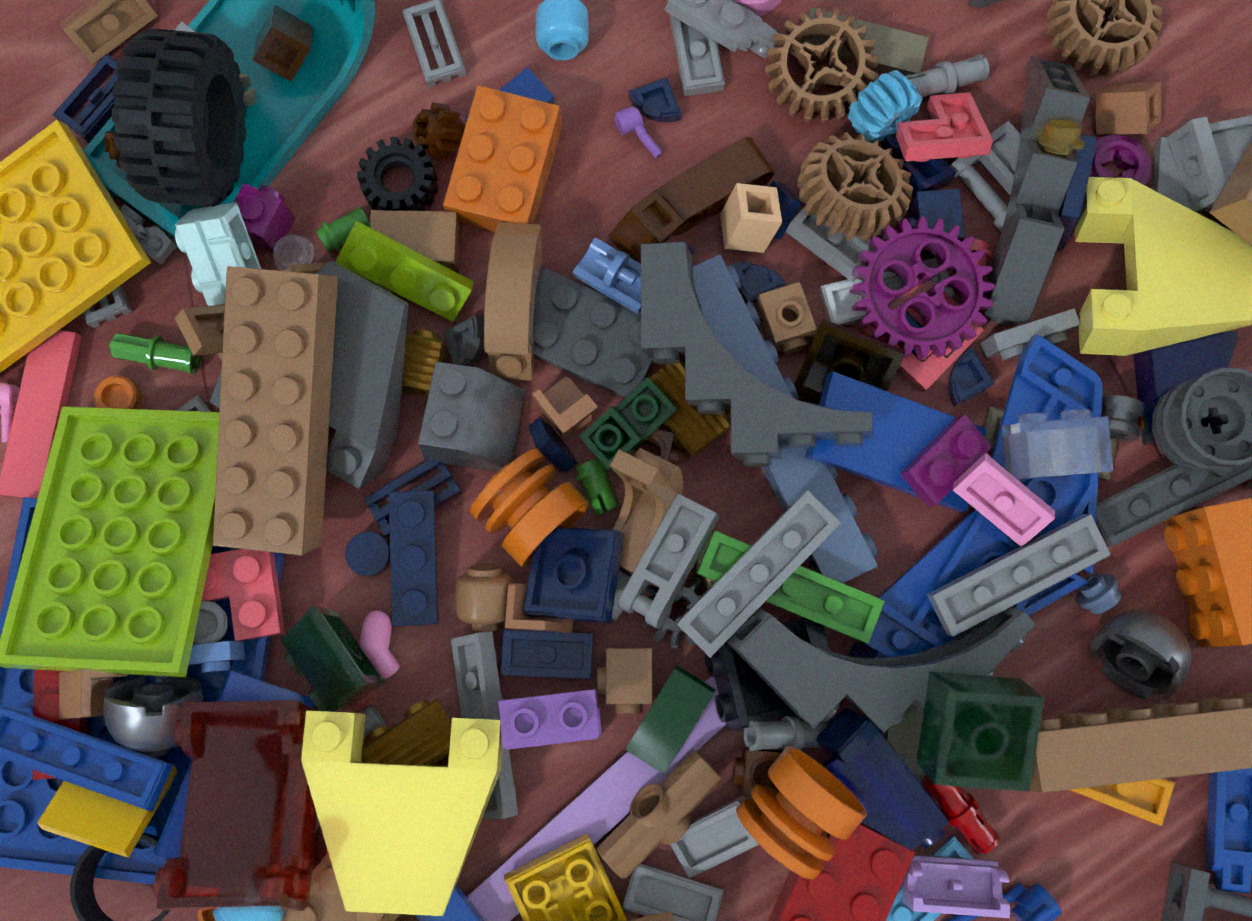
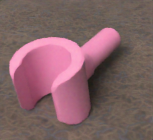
[0,382,20,443]

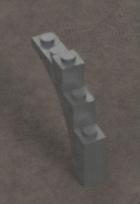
[641,242,873,467]
[726,607,1036,737]

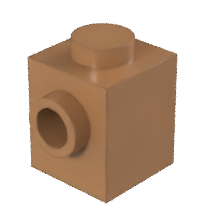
[755,282,817,355]
[597,648,652,713]

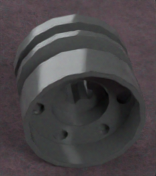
[1152,367,1252,471]

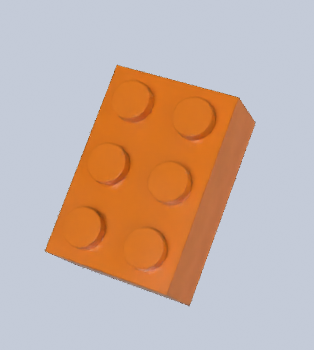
[443,85,563,232]
[1164,498,1252,648]

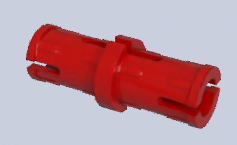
[922,765,1000,855]

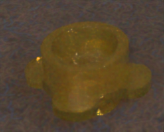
[1036,119,1085,155]

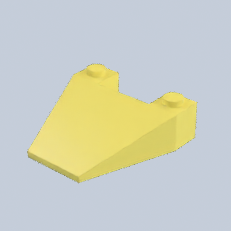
[1074,177,1252,356]
[301,711,503,916]

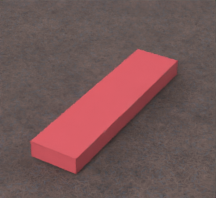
[0,330,82,499]

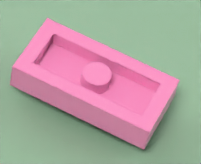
[953,453,1055,547]

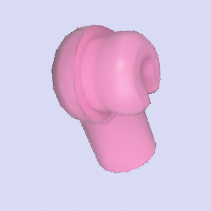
[359,610,400,679]

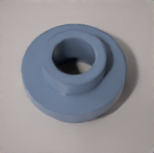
[1076,574,1122,614]

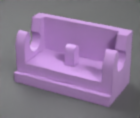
[902,855,1010,918]

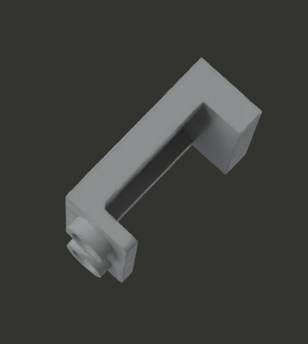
[1167,115,1252,213]

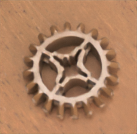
[1046,0,1163,78]
[765,6,879,124]
[797,132,913,243]

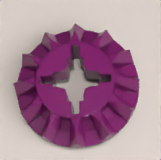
[1089,135,1151,185]

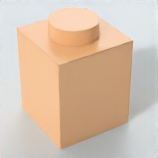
[720,183,782,253]

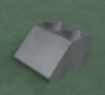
[418,362,526,472]

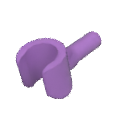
[615,107,663,159]

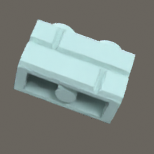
[175,202,261,306]

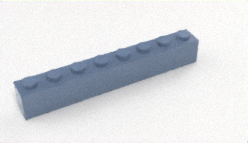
[693,255,878,583]

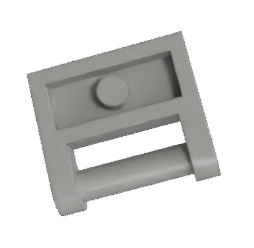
[950,120,1021,232]

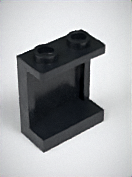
[704,618,843,730]

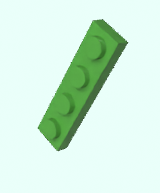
[696,531,885,644]

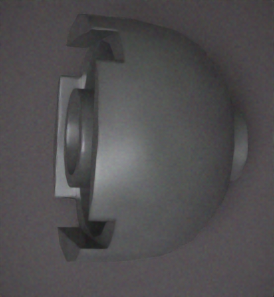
[1090,609,1191,700]
[103,675,203,757]

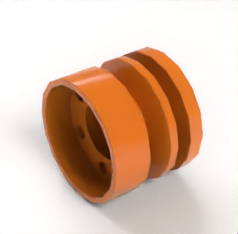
[469,448,589,568]
[736,746,868,880]

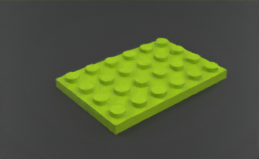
[0,406,220,677]

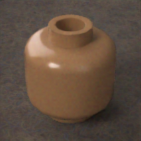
[456,564,513,632]

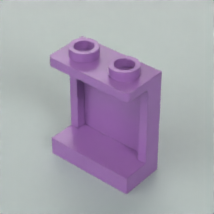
[498,689,602,750]

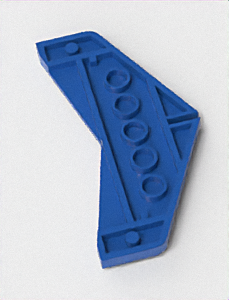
[862,334,1103,657]

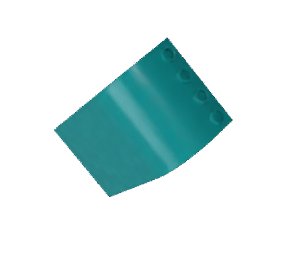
[82,0,375,241]

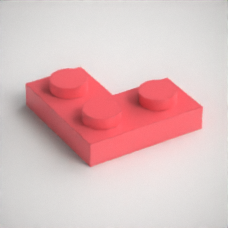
[896,92,993,162]
[202,549,285,641]

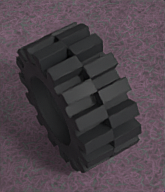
[357,137,438,211]

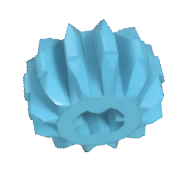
[847,70,922,143]

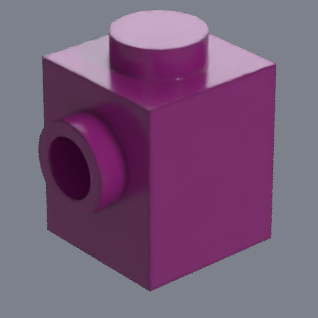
[233,183,296,255]

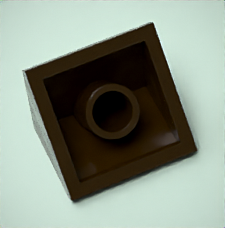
[794,319,906,404]

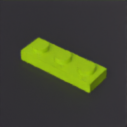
[336,221,474,322]

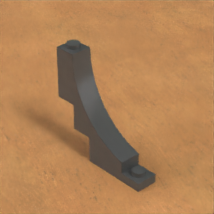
[983,56,1090,325]

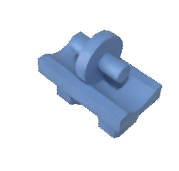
[572,237,641,314]

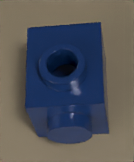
[905,189,966,259]

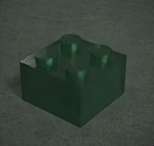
[916,671,1044,791]

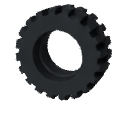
[112,28,246,207]

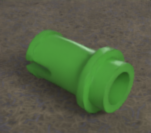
[315,207,370,253]
[575,458,620,516]

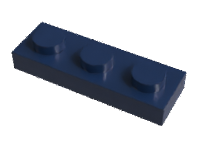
[389,491,438,626]

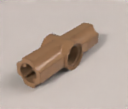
[596,750,723,879]

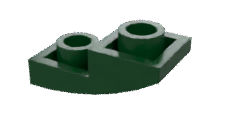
[579,377,680,470]
[625,665,716,774]

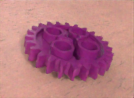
[849,216,995,360]

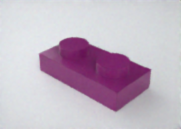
[899,414,992,507]

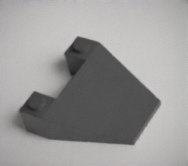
[210,261,409,489]

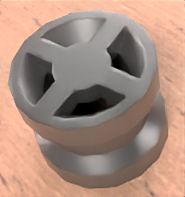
[1100,395,1145,442]

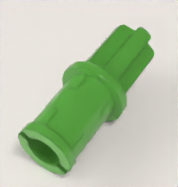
[109,333,201,374]

